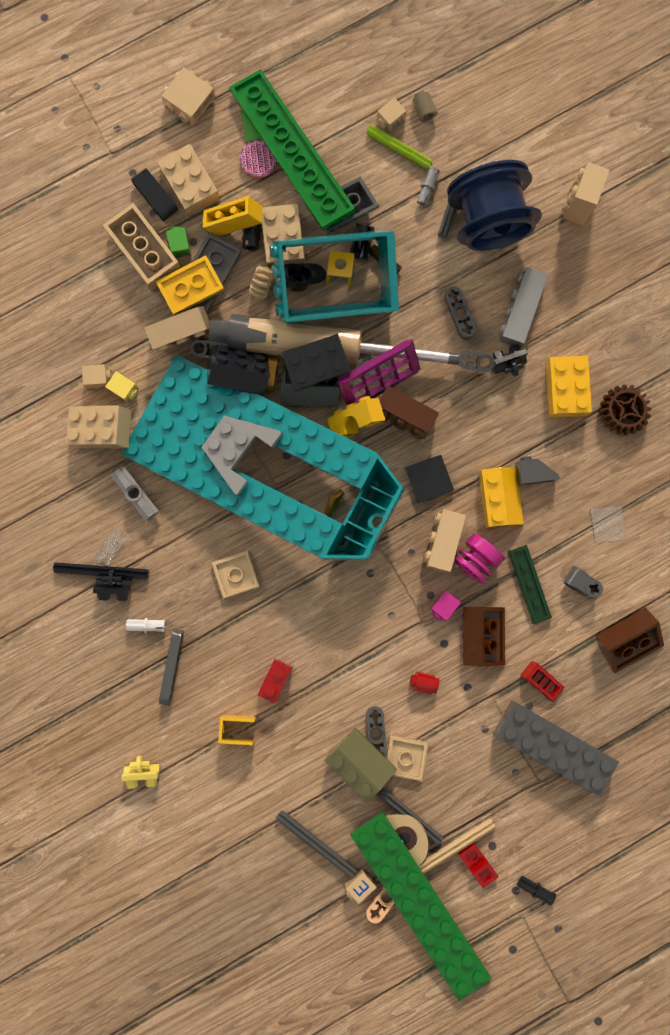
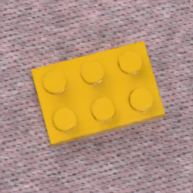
[155,255,224,316]

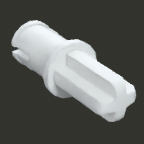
[126,618,165,633]

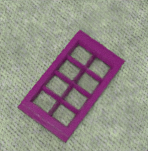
[337,339,421,406]

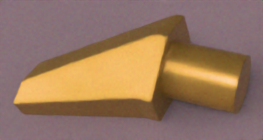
[325,489,345,517]

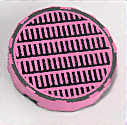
[240,140,277,179]

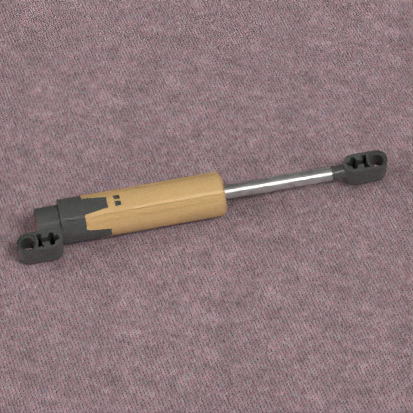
[190,314,495,372]

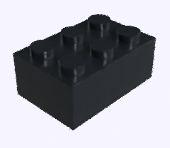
[282,333,351,392]
[207,346,270,396]

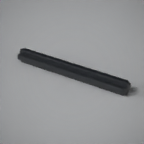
[53,562,149,580]

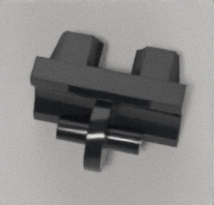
[350,223,375,261]
[492,344,528,377]
[93,570,132,601]

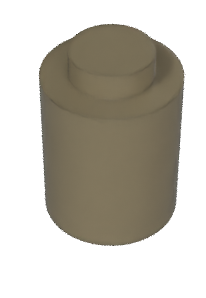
[412,90,438,122]

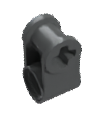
[563,566,603,598]

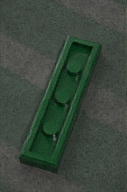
[508,545,552,624]

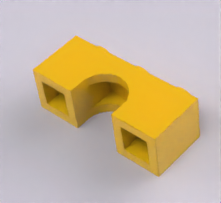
[327,396,385,438]

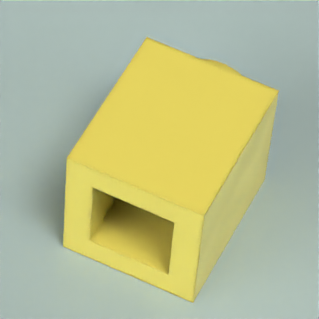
[105,371,138,403]

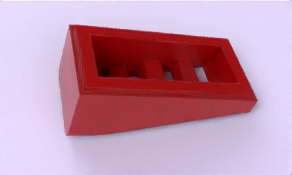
[521,661,564,702]

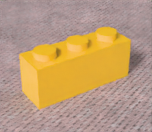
[203,196,263,237]

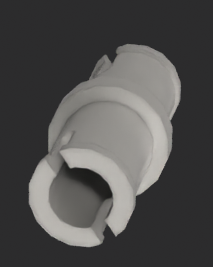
[416,166,440,207]

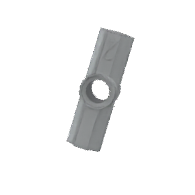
[111,466,160,522]

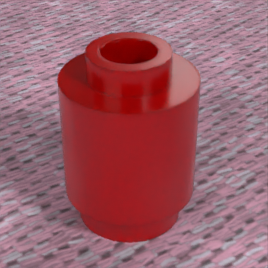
[409,671,439,695]

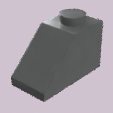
[515,456,560,486]

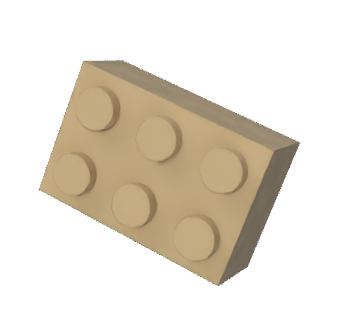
[157,144,220,217]
[561,162,610,226]
[262,203,305,270]
[144,306,210,351]
[66,405,131,448]
[422,509,466,573]

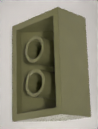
[324,727,397,803]

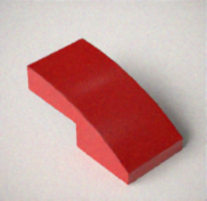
[458,843,499,889]

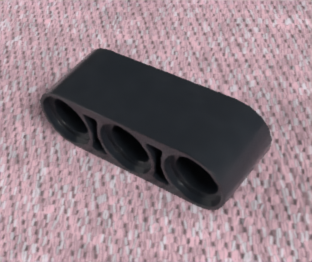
[131,168,179,222]

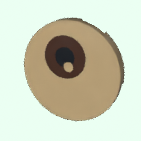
[386,814,428,866]

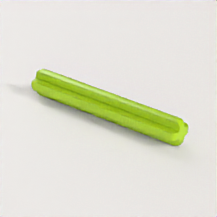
[366,125,433,170]

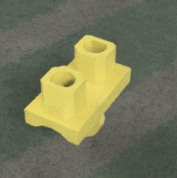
[121,756,160,789]

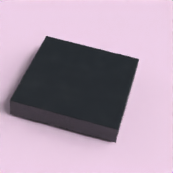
[405,455,454,503]

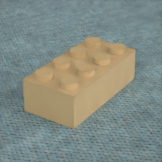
[103,203,181,291]

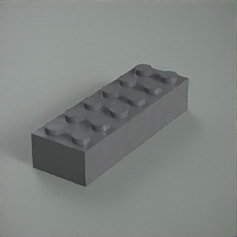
[493,700,619,797]

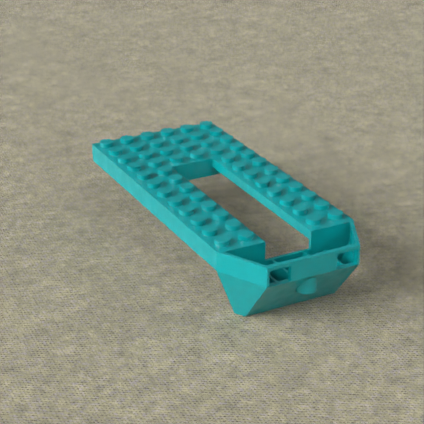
[121,354,404,560]

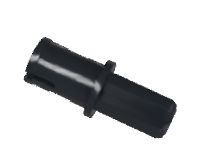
[517,876,556,905]

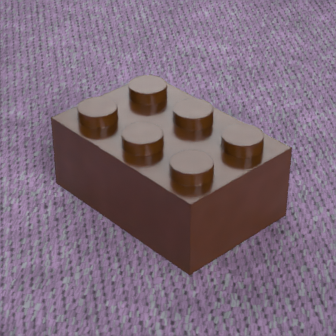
[380,386,439,440]

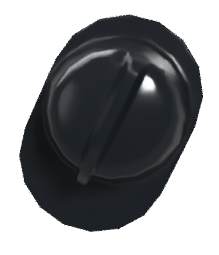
[284,263,326,292]

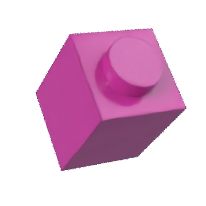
[430,590,461,621]

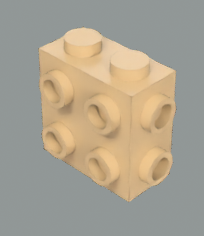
[161,67,215,126]

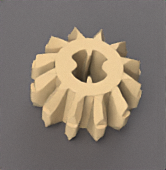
[249,266,274,300]

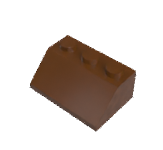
[462,607,505,666]
[596,608,664,674]

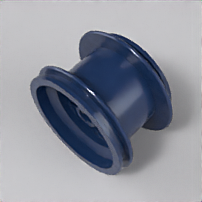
[447,160,542,251]

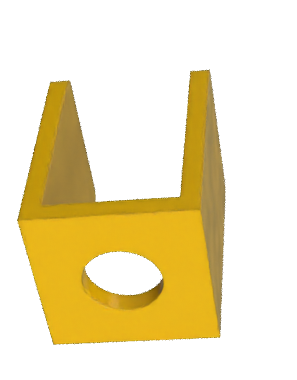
[327,250,355,287]
[218,715,256,745]

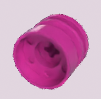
[454,533,505,584]

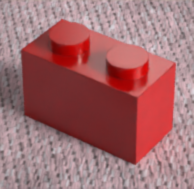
[258,658,293,703]

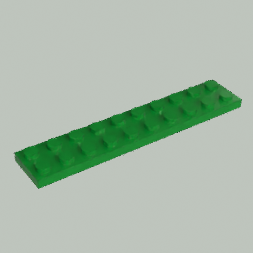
[229,69,355,231]
[350,811,492,1001]

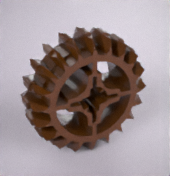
[599,384,652,436]

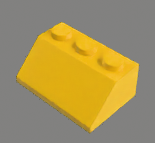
[478,468,524,529]

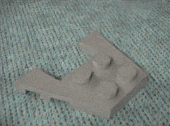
[202,416,283,496]

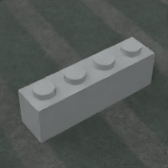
[499,267,548,347]

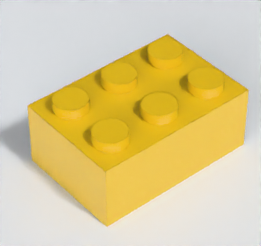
[545,356,592,418]

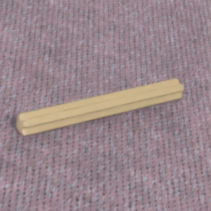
[419,819,496,874]

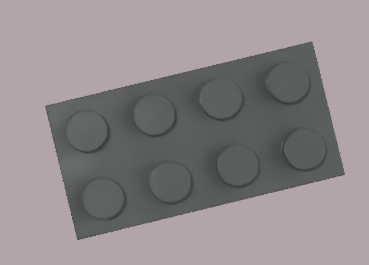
[191,233,242,314]

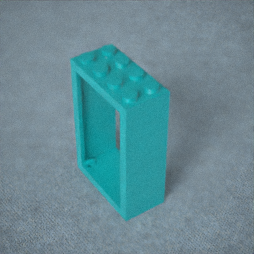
[270,230,399,323]

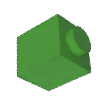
[166,226,191,258]

